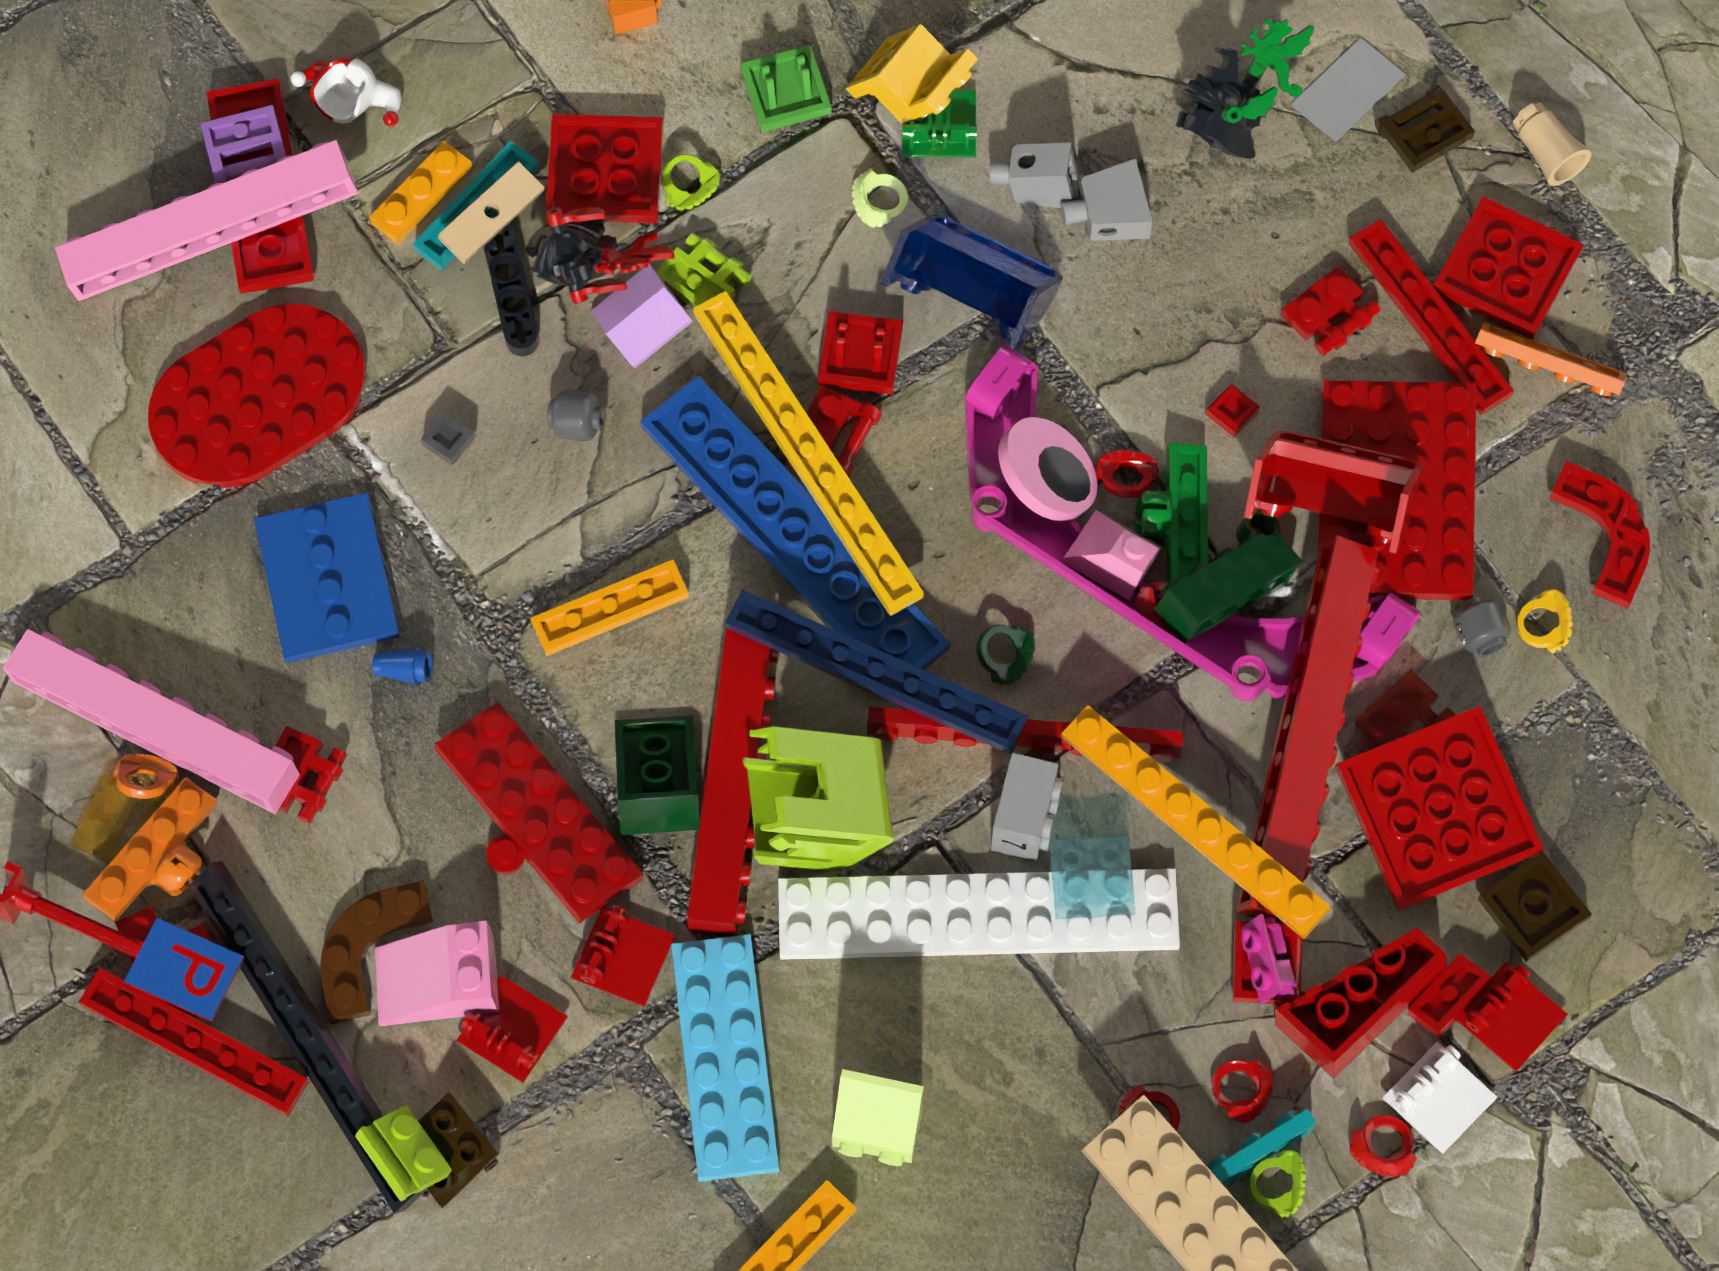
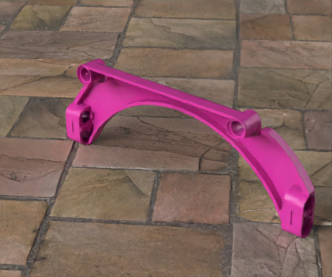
[965,344,1421,701]

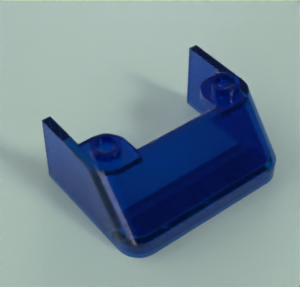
[880,214,1063,350]

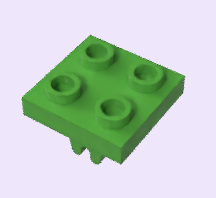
[740,45,832,133]

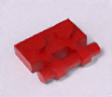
[1281,266,1381,356]
[275,726,347,824]

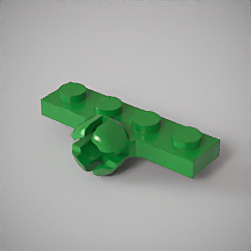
[1135,442,1208,584]

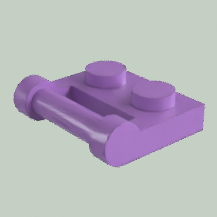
[200,105,286,183]

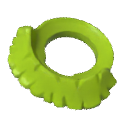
[661,154,720,210]
[1249,1150,1306,1218]

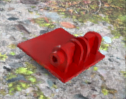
[570,905,676,1007]
[1457,962,1568,1072]
[456,975,568,1083]

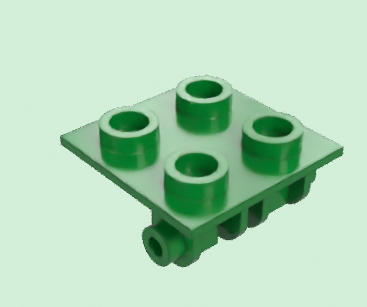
[902,90,977,158]

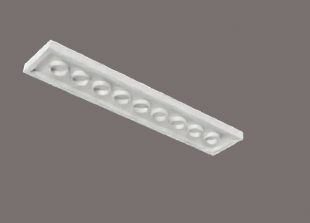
[778,869,1180,960]

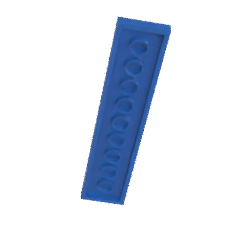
[640,376,951,670]

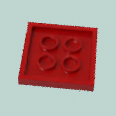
[545,114,664,224]
[1433,196,1584,339]

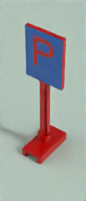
[0,861,244,1022]

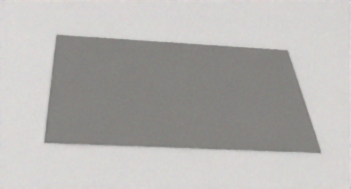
[1290,38,1406,142]

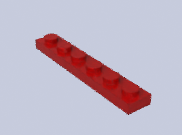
[1349,219,1514,415]
[79,968,309,1117]

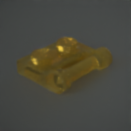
[70,775,166,863]

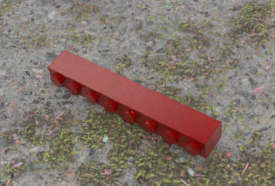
[687,629,780,936]

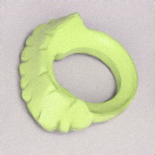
[851,168,908,228]

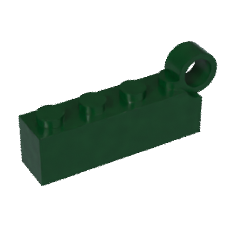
[1154,509,1302,644]

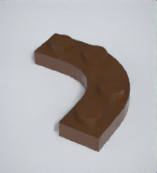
[320,880,433,1024]

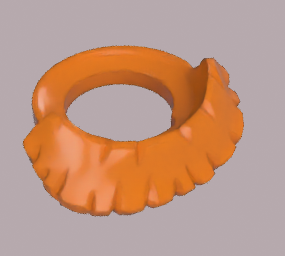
[113,753,179,799]

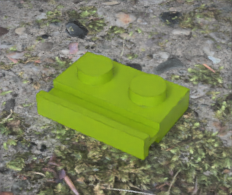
[355,1105,452,1202]

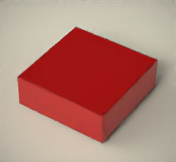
[1206,384,1260,437]

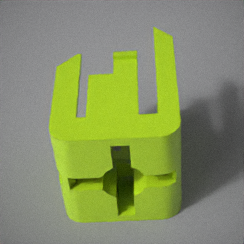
[743,726,893,870]

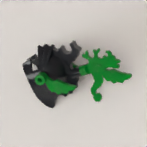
[1176,19,1314,159]

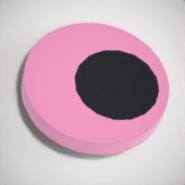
[998,417,1098,521]

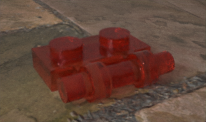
[1354,669,1456,747]

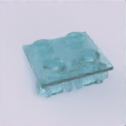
[1049,836,1136,919]

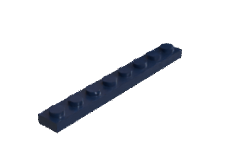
[725,589,1028,755]

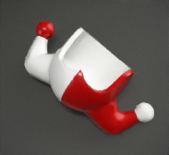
[291,56,402,127]

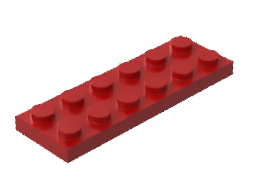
[206,79,315,294]
[435,702,643,924]

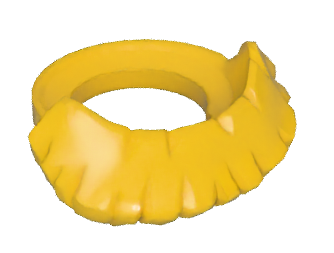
[1516,589,1573,653]

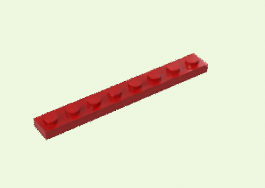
[867,707,1183,762]

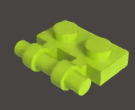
[655,232,752,308]

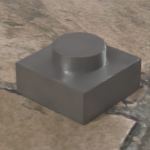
[421,411,476,466]

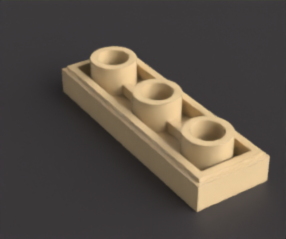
[437,161,545,264]

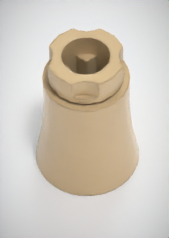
[1512,102,1592,186]

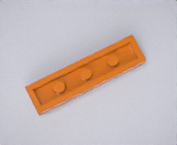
[1475,322,1627,396]

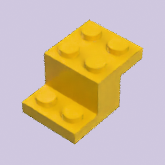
[845,24,978,124]

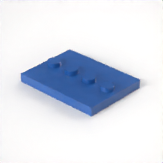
[254,493,400,663]

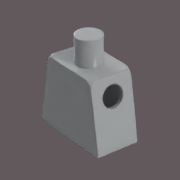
[990,143,1079,209]
[1061,159,1153,241]

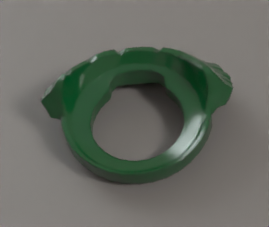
[976,625,1035,685]

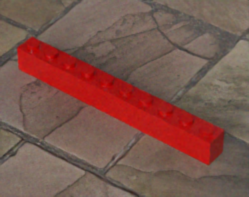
[1235,535,1379,923]

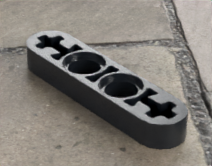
[483,223,539,356]

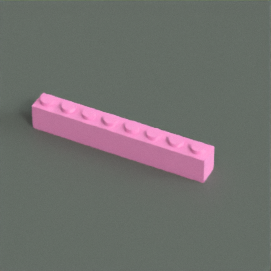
[55,140,359,301]
[2,629,300,814]

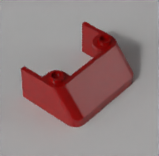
[1244,431,1424,554]

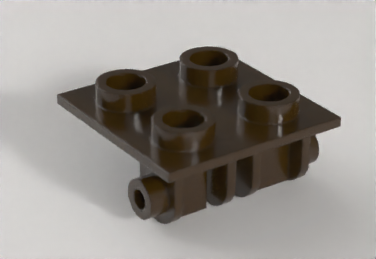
[418,1092,499,1208]

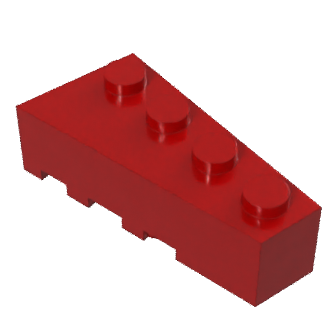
[1275,928,1447,1079]

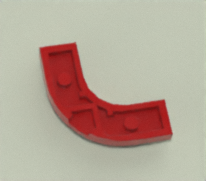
[1550,461,1650,609]

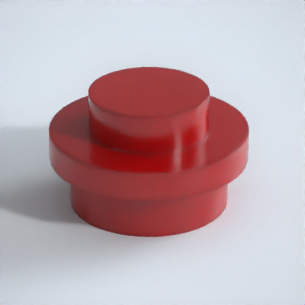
[486,835,525,874]

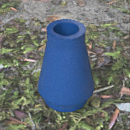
[372,647,433,685]

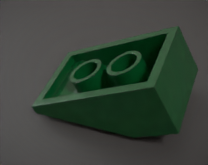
[615,715,700,835]

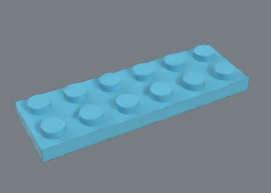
[671,934,779,1182]

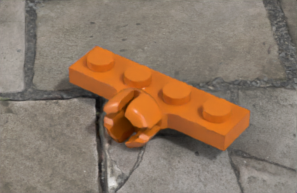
[83,777,217,923]

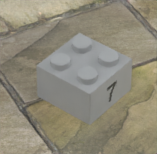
[991,753,1064,862]

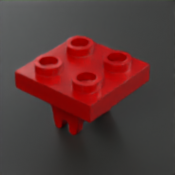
[818,311,904,395]

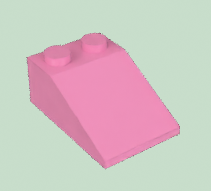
[375,921,499,1026]

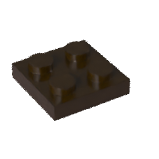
[1478,851,1592,962]

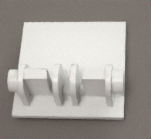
[1383,1042,1497,1154]

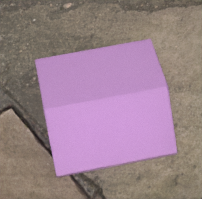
[591,264,693,368]

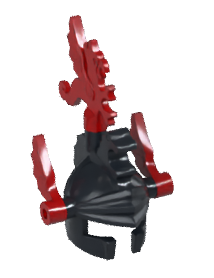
[525,206,675,304]

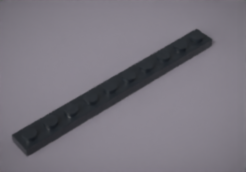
[189,861,429,1214]

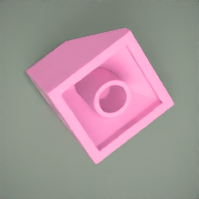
[1062,510,1163,600]

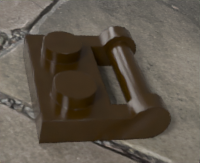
[1375,85,1475,173]

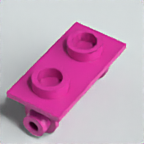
[1241,914,1297,1004]

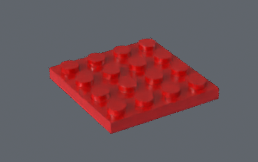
[1335,706,1545,911]

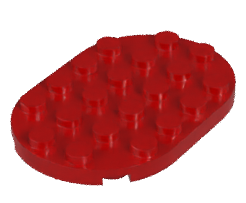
[148,304,366,488]

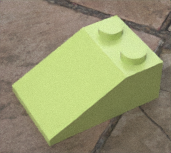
[832,1069,924,1166]

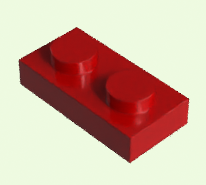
[1408,953,1492,1039]

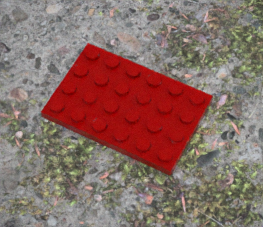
[1318,380,1477,601]

